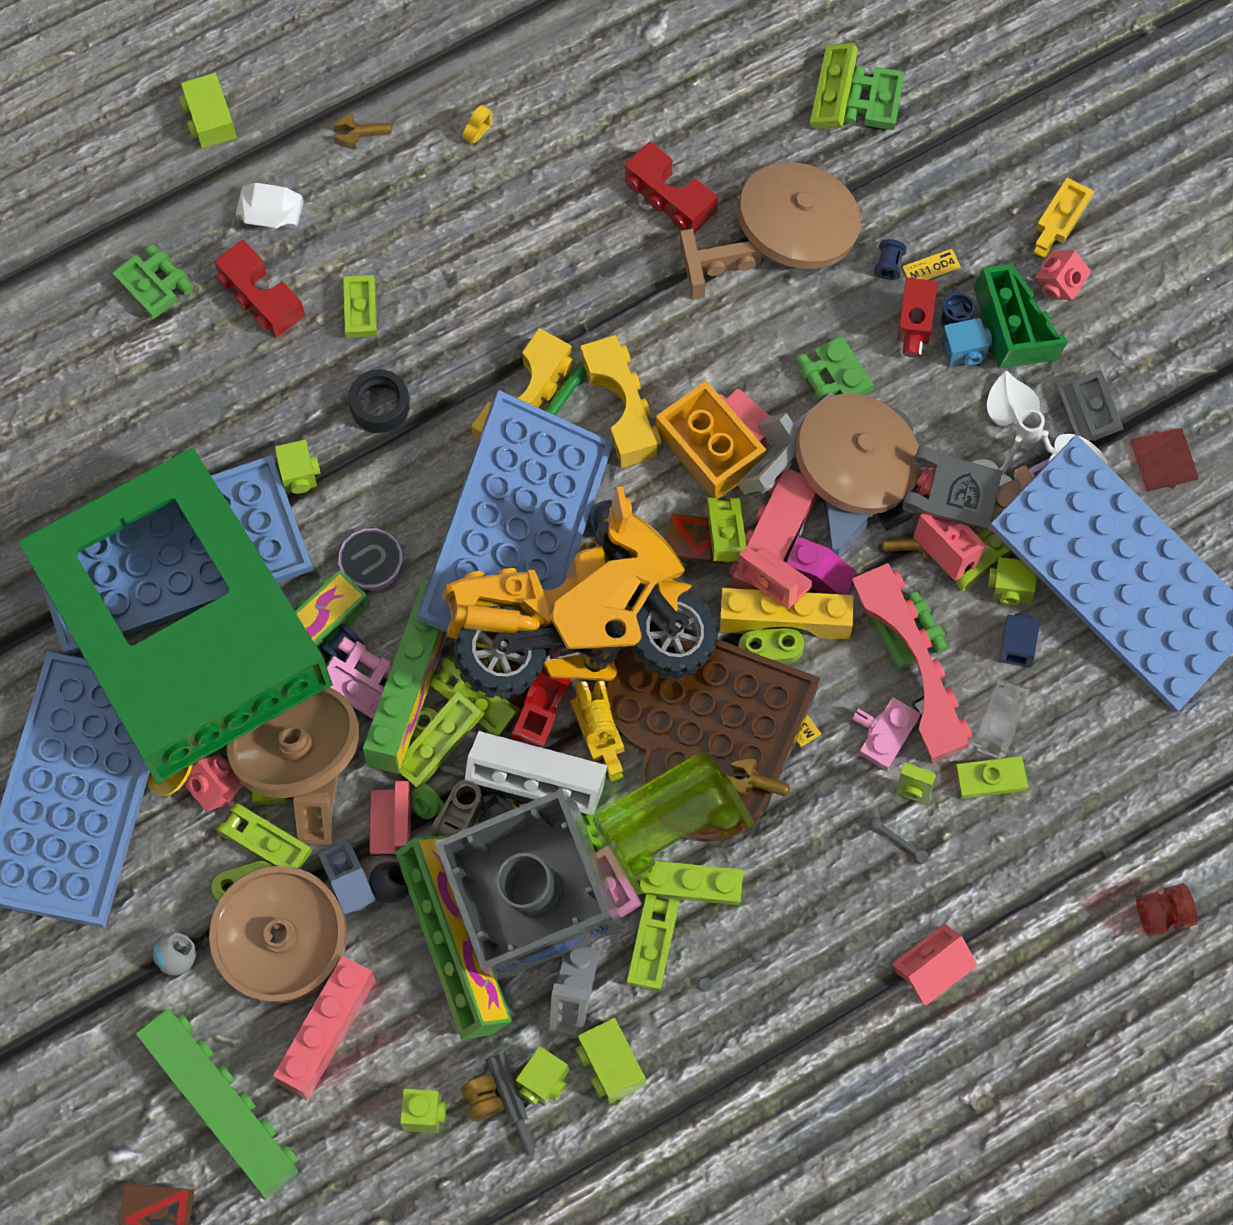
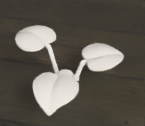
[972,371,1108,486]

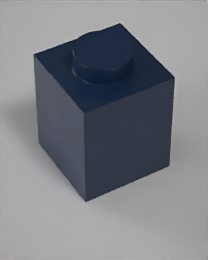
[998,613,1040,668]

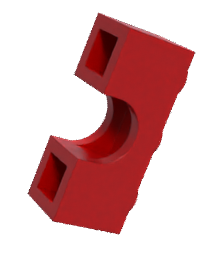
[624,141,718,234]
[214,239,305,338]
[508,665,571,748]

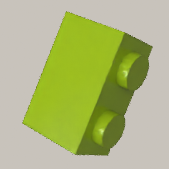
[179,72,237,149]
[575,1018,646,1104]

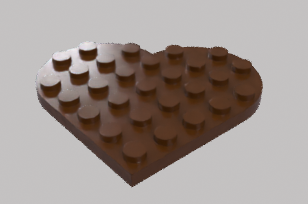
[607,629,821,842]

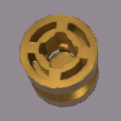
[460,1075,505,1122]

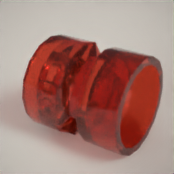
[1136,883,1198,938]

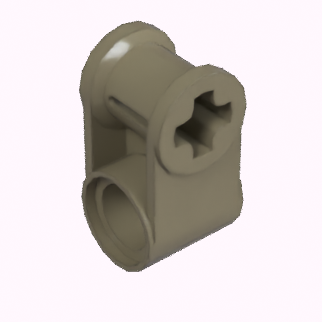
[431,780,483,837]

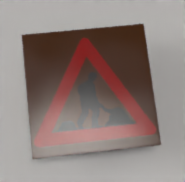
[666,513,729,564]
[119,1184,195,1225]

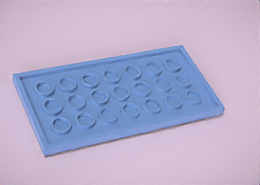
[415,390,613,650]
[988,435,1233,713]
[41,455,313,656]
[0,652,150,928]

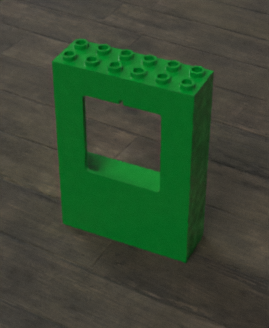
[18,447,333,784]

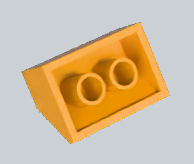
[656,380,766,499]

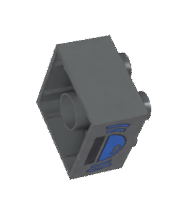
[434,789,625,981]

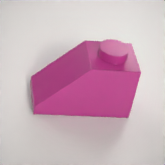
[787,537,857,595]

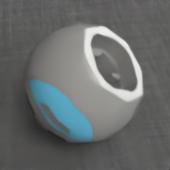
[153,932,196,975]

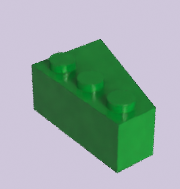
[973,264,1068,369]

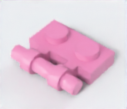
[326,637,392,719]

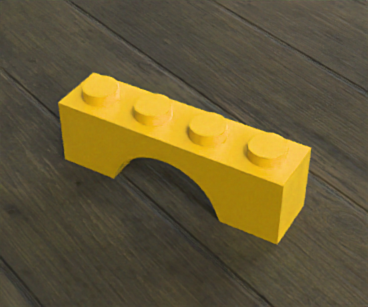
[471,328,574,442]
[580,335,661,468]
[720,588,854,640]

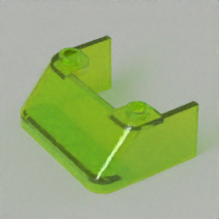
[593,753,756,896]

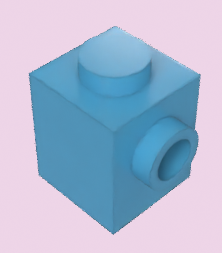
[941,318,992,367]

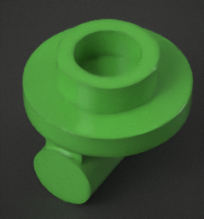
[411,783,445,819]

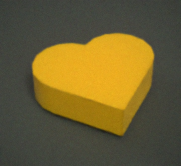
[462,105,493,144]

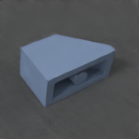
[824,500,873,558]
[318,840,376,915]

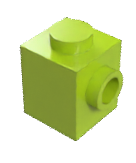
[275,439,321,494]
[988,557,1037,605]
[516,1046,569,1106]
[400,1089,446,1134]

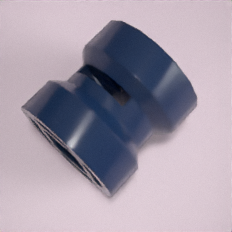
[941,292,975,328]

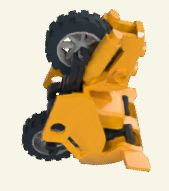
[442,486,718,699]

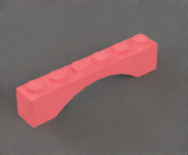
[852,563,973,763]

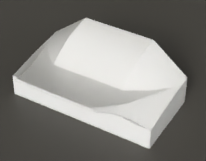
[236,183,303,229]

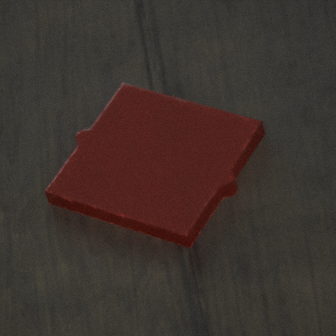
[1131,428,1199,492]

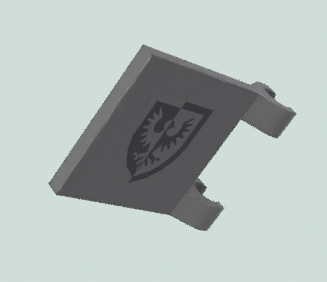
[902,446,1003,531]

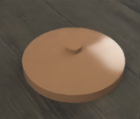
[737,162,861,269]
[795,394,921,514]
[227,687,360,798]
[209,866,347,1003]

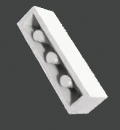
[465,731,607,815]

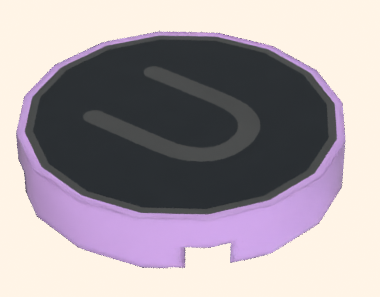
[339,528,403,592]

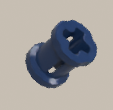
[874,239,907,280]
[320,624,364,661]

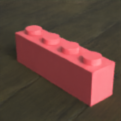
[729,469,819,590]
[273,956,376,1100]

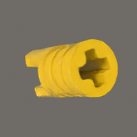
[575,681,616,743]

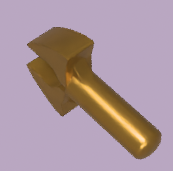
[333,114,392,149]
[881,537,933,562]
[726,759,790,797]

